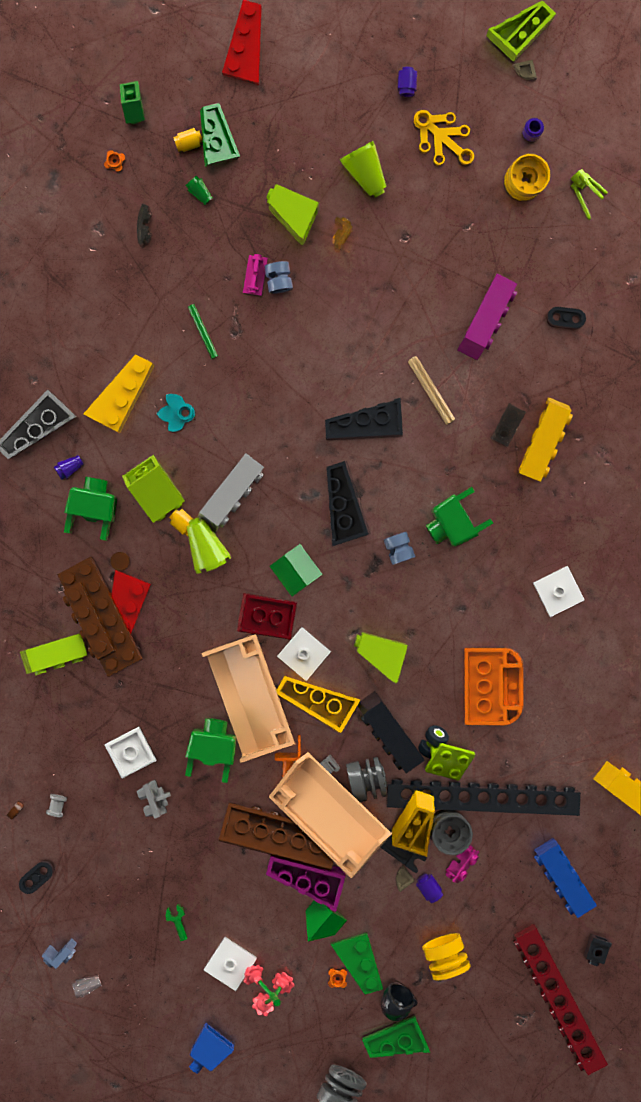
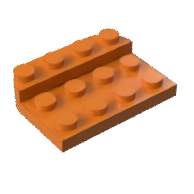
[464,648,524,725]

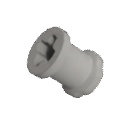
[46,794,67,817]

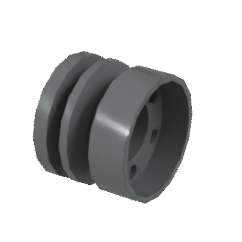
[346,757,387,802]
[430,810,473,855]
[317,1065,367,1102]

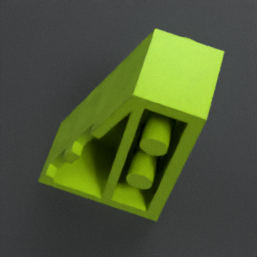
[486,0,556,62]
[20,634,87,676]

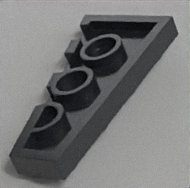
[325,397,403,440]

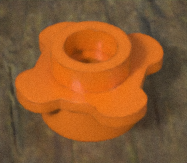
[104,150,125,172]
[328,968,347,988]

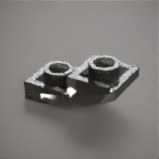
[137,204,152,248]
[491,403,526,447]

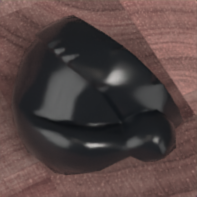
[381,982,418,1021]

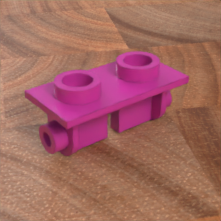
[243,254,268,296]
[445,845,480,883]

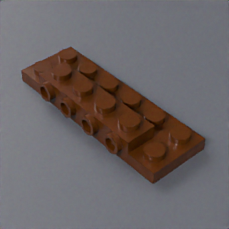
[57,557,143,677]
[219,803,333,871]

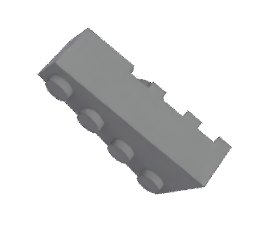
[0,390,77,459]
[197,453,264,533]

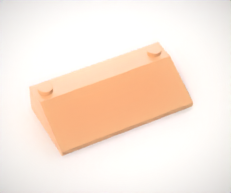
[201,634,295,763]
[269,752,392,878]

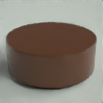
[110,552,130,571]
[6,801,24,820]

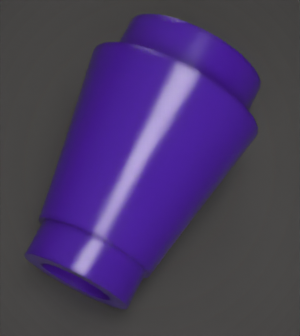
[54,455,84,480]

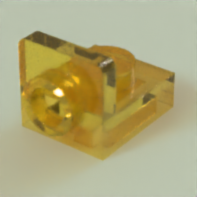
[333,217,353,250]

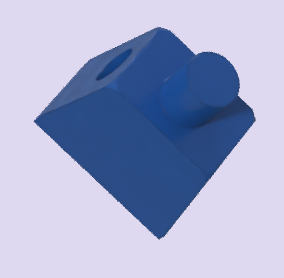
[189,1023,234,1074]

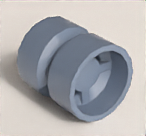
[264,261,293,294]
[383,531,415,565]

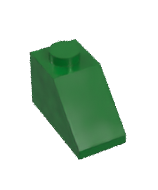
[119,81,145,124]

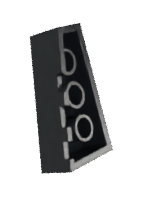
[326,461,371,546]
[357,691,425,774]

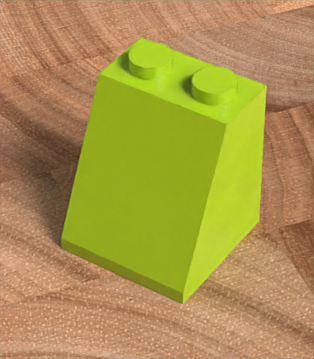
[266,184,319,245]
[122,455,185,523]
[354,632,408,683]

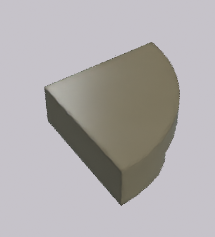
[513,60,537,80]
[396,865,415,892]

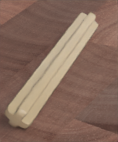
[408,356,455,425]

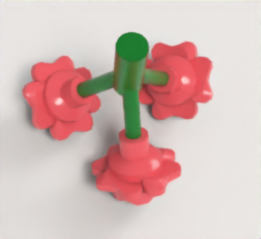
[243,965,295,1017]

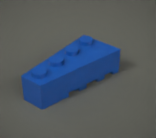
[534,838,597,918]

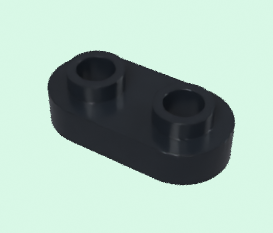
[547,307,586,329]
[19,861,54,894]

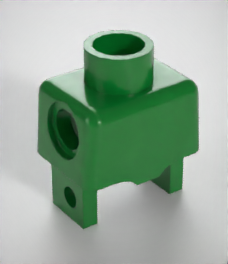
[64,477,117,541]
[425,487,494,547]
[185,718,237,783]

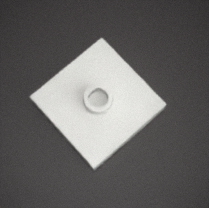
[533,566,584,617]
[277,627,331,681]
[104,727,157,779]
[204,937,257,991]

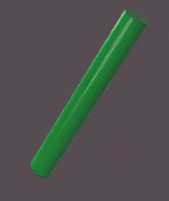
[188,304,218,359]

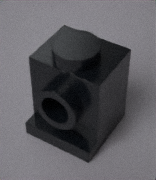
[584,934,612,966]

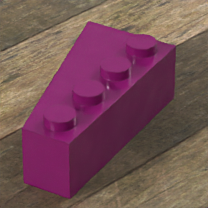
[457,274,517,360]
[266,855,346,912]

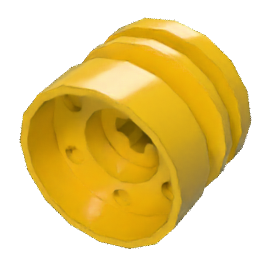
[504,154,550,201]
[422,933,471,980]

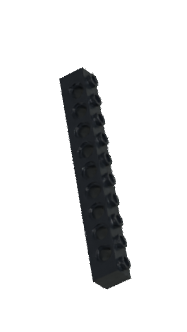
[386,779,581,816]

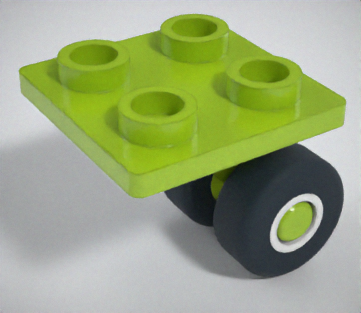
[418,725,475,780]

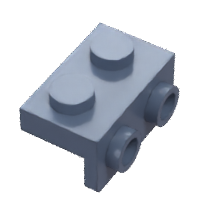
[42,938,77,969]

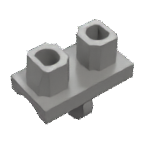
[137,780,171,819]

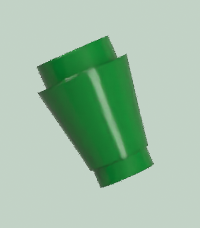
[185,176,213,205]

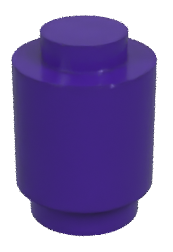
[398,67,417,97]
[523,118,544,142]
[416,873,443,903]

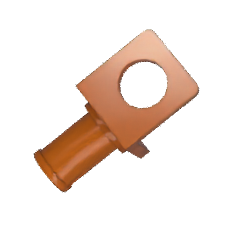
[275,735,301,777]

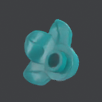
[157,394,195,432]

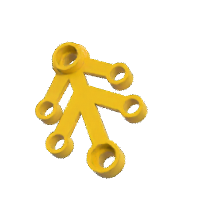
[413,110,474,166]

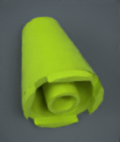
[339,141,386,197]
[187,517,231,573]

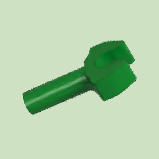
[165,904,188,941]

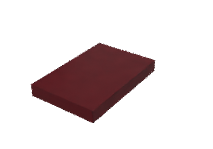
[237,593,297,640]

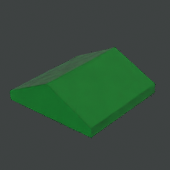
[270,544,322,597]

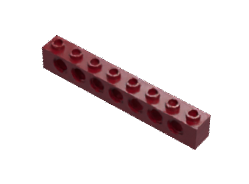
[513,924,608,1075]

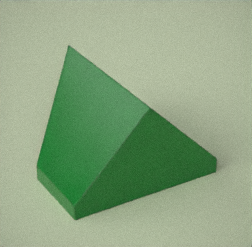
[305,900,347,942]

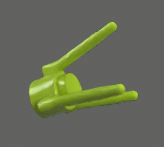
[571,169,608,220]

